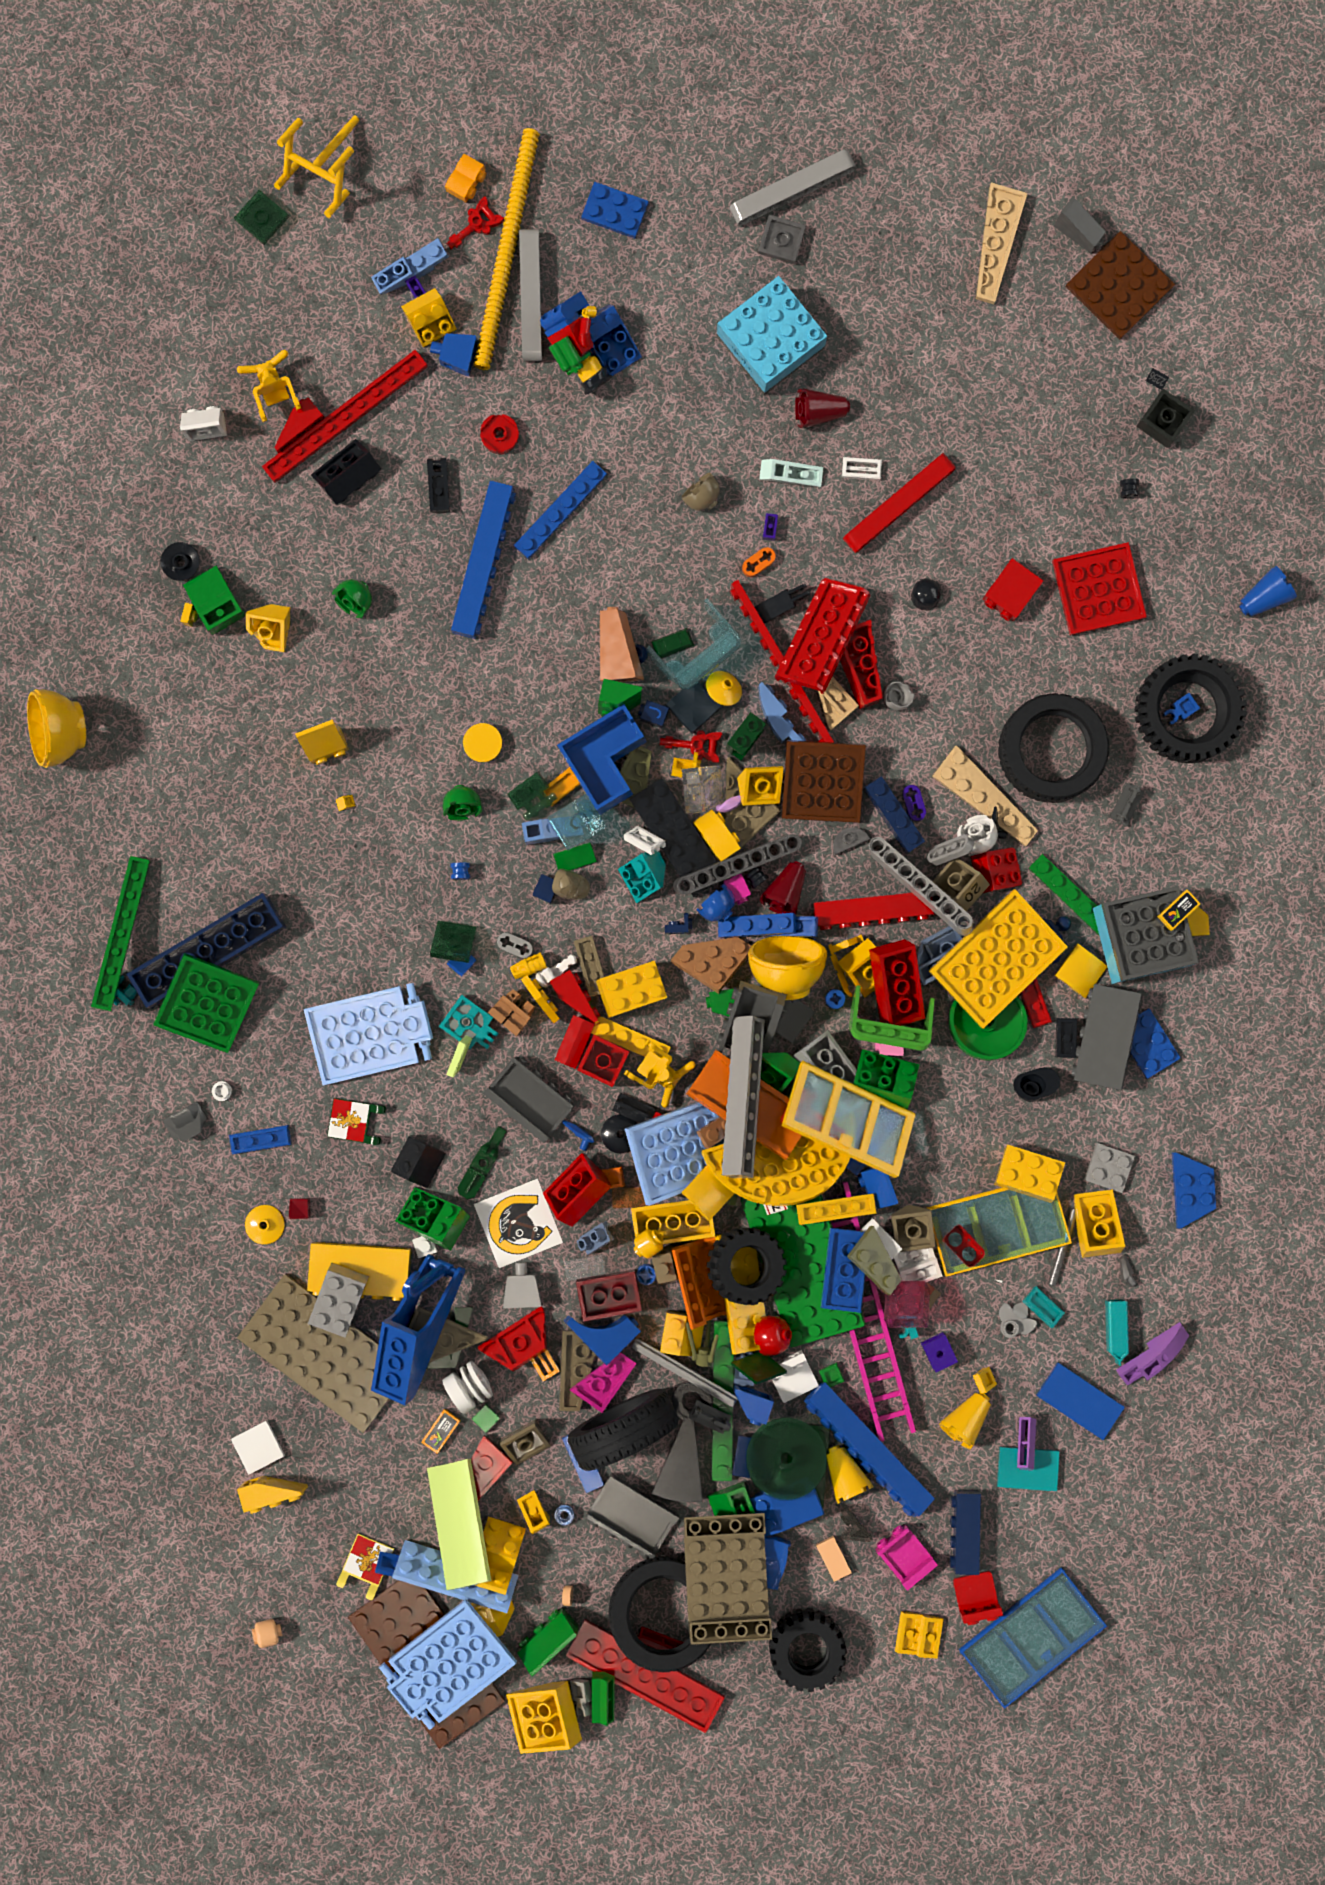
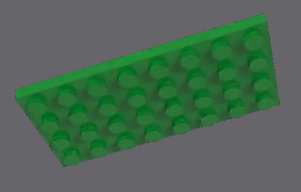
[741,1195,866,1348]

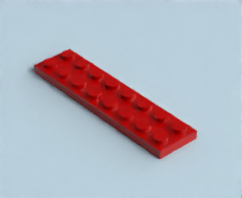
[566,1619,725,1733]

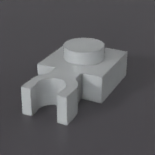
[570,1678,592,1717]

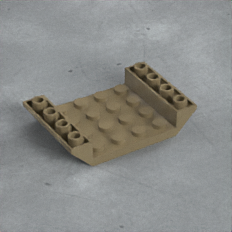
[684,1513,772,1644]

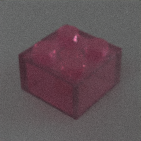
[884,1281,930,1328]

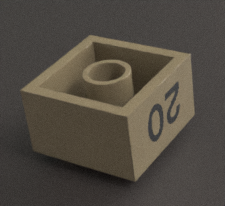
[932,858,990,912]

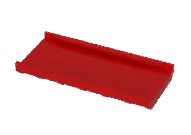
[775,578,871,694]

